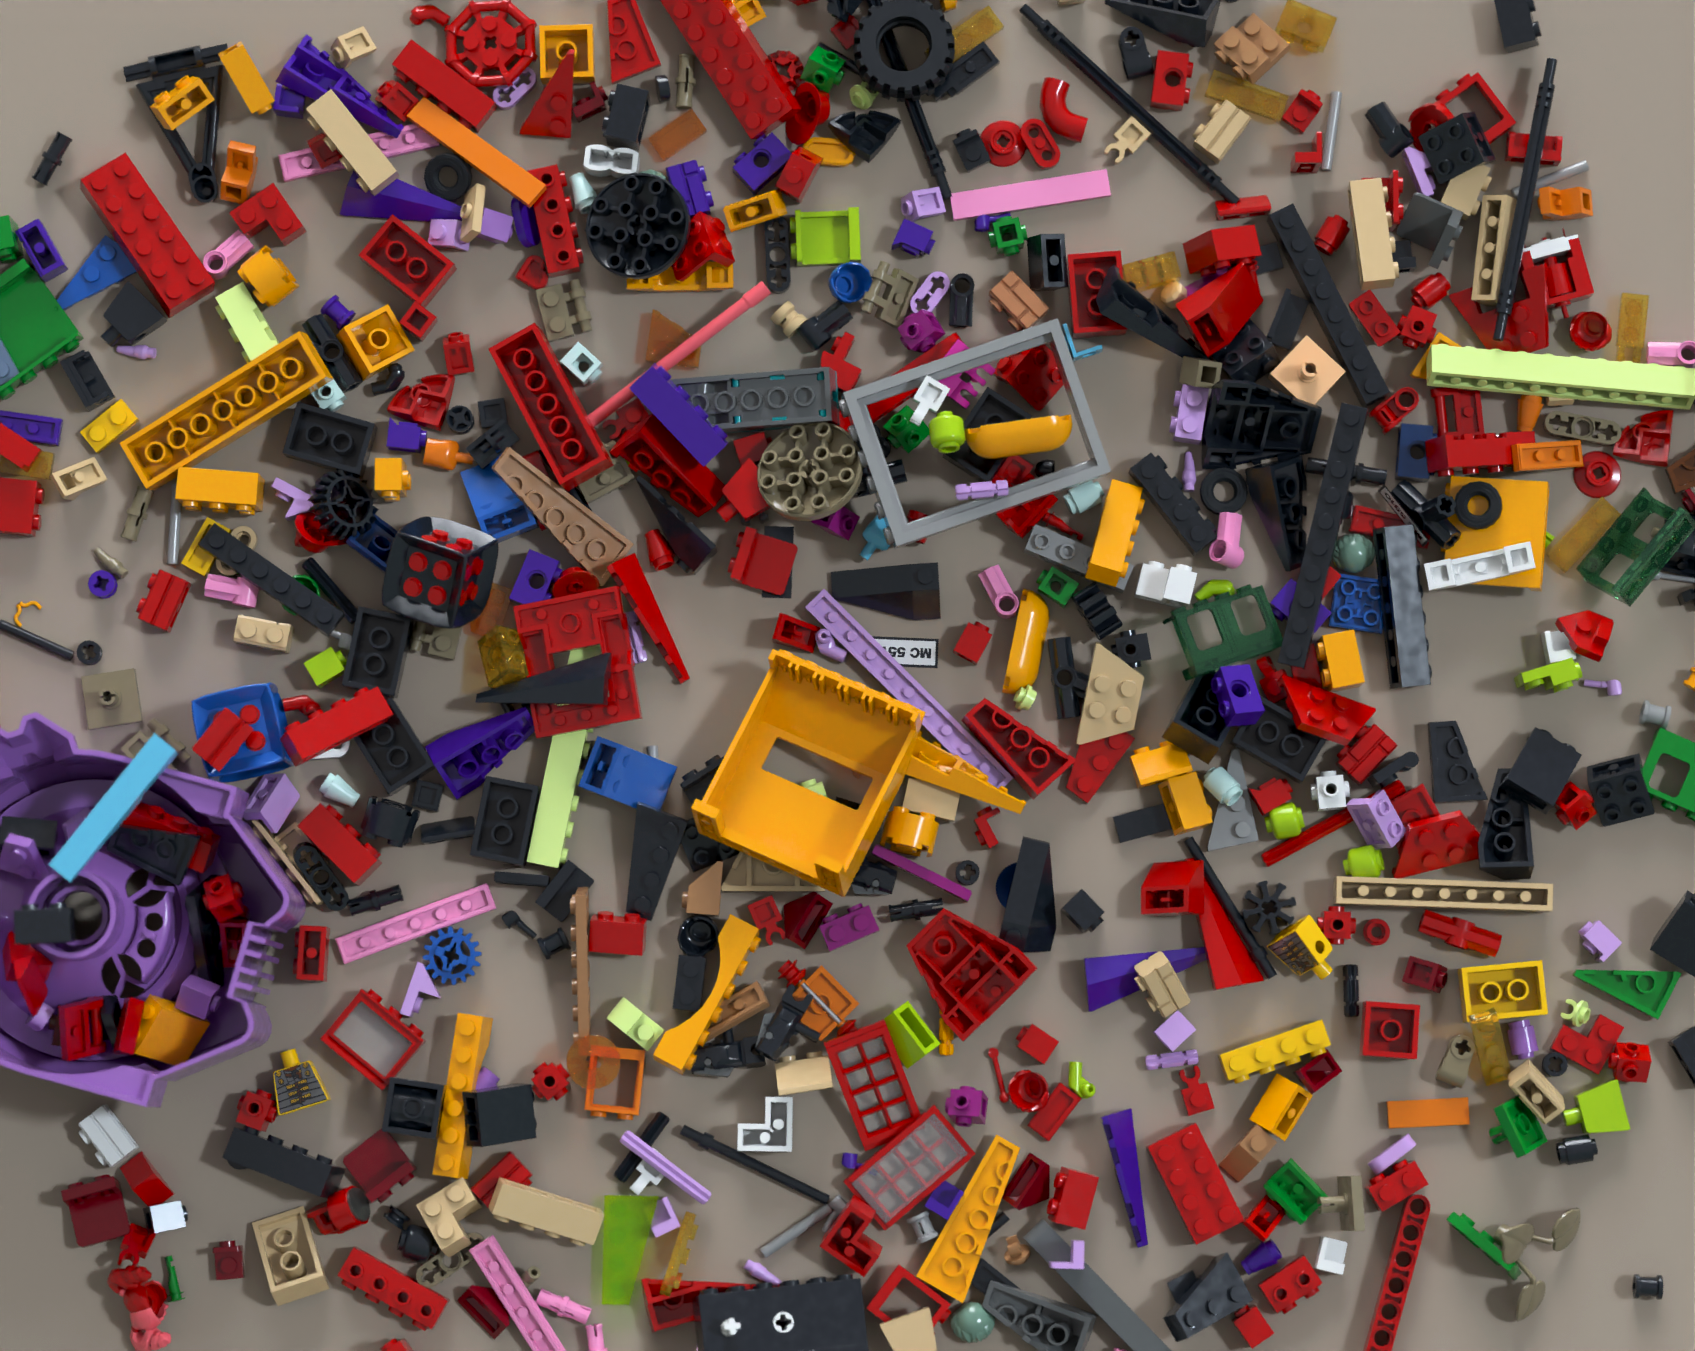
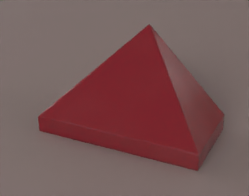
[784,891,833,949]
[1292,1049,1342,1095]
[1002,1153,1050,1210]
[457,1285,510,1339]

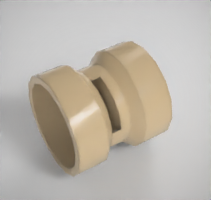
[770,301,808,338]

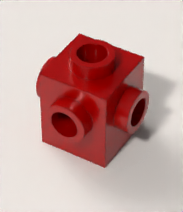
[1397,305,1437,349]
[1554,781,1597,830]
[202,873,245,923]
[1317,906,1356,945]
[1608,1042,1652,1083]
[531,1062,571,1101]
[236,1088,278,1132]

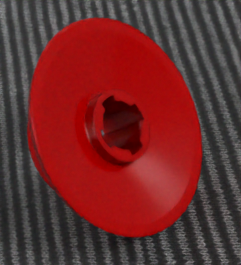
[980,120,1026,167]
[1573,451,1621,498]
[552,567,600,598]

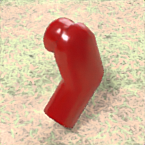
[409,4,451,27]
[282,695,321,717]

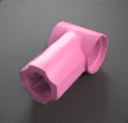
[203,230,254,280]
[1646,341,1695,368]
[1209,512,1244,569]
[978,564,1019,619]
[204,574,259,608]

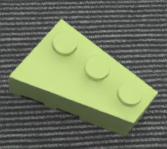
[215,282,279,363]

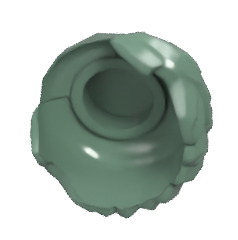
[1332,533,1375,573]
[950,1302,995,1343]

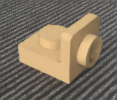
[331,26,377,69]

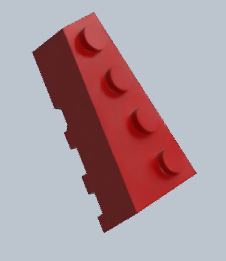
[609,413,725,517]
[1425,431,1536,477]
[961,698,1077,800]

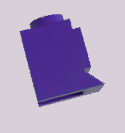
[892,218,936,257]
[386,417,427,453]

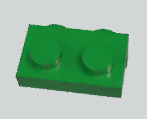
[1263,1158,1328,1225]

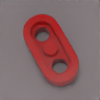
[1020,118,1060,169]

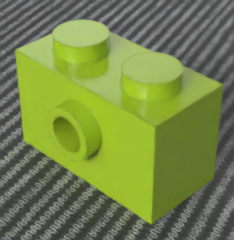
[884,1001,940,1069]

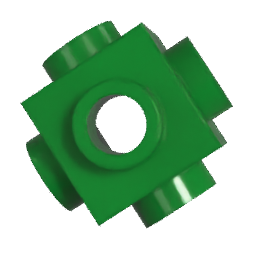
[800,46,846,93]
[988,216,1028,256]
[883,405,930,454]

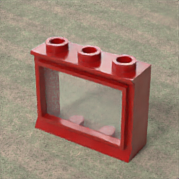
[320,988,426,1091]

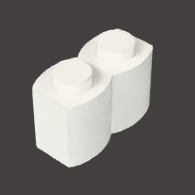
[583,144,640,178]

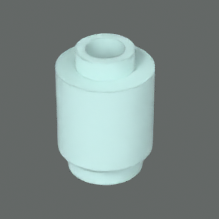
[1063,481,1105,515]
[1203,767,1243,806]

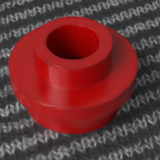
[1363,919,1390,946]

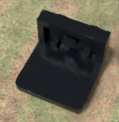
[1211,318,1281,383]

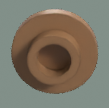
[1004,1235,1031,1265]

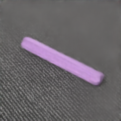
[620,1130,711,1204]

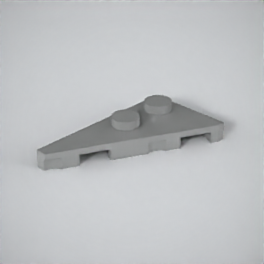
[1207,749,1259,851]

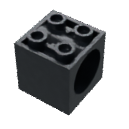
[382,1077,446,1139]

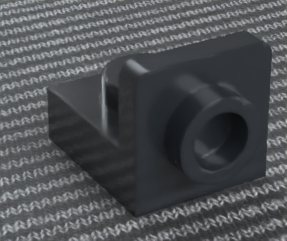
[953,128,992,173]

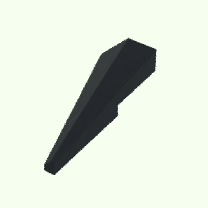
[1096,264,1212,360]
[475,653,612,705]

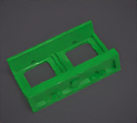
[1643,728,1695,821]

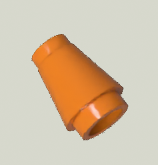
[1516,394,1544,431]

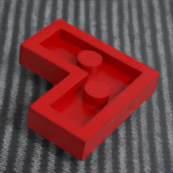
[1550,1014,1624,1075]

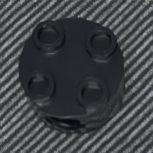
[360,796,421,848]

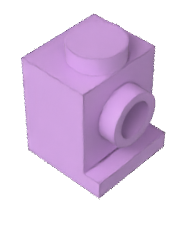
[1578,920,1622,963]

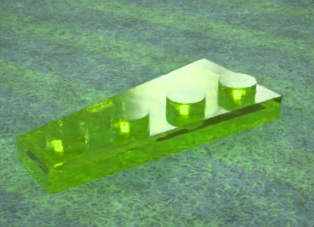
[602,1195,659,1305]

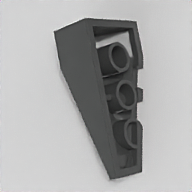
[982,1280,1097,1351]

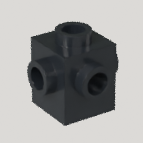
[1111,630,1151,668]

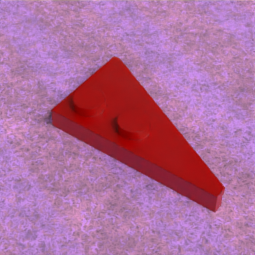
[520,49,575,138]

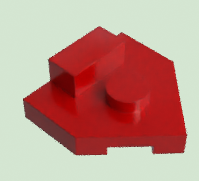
[1555,610,1614,662]

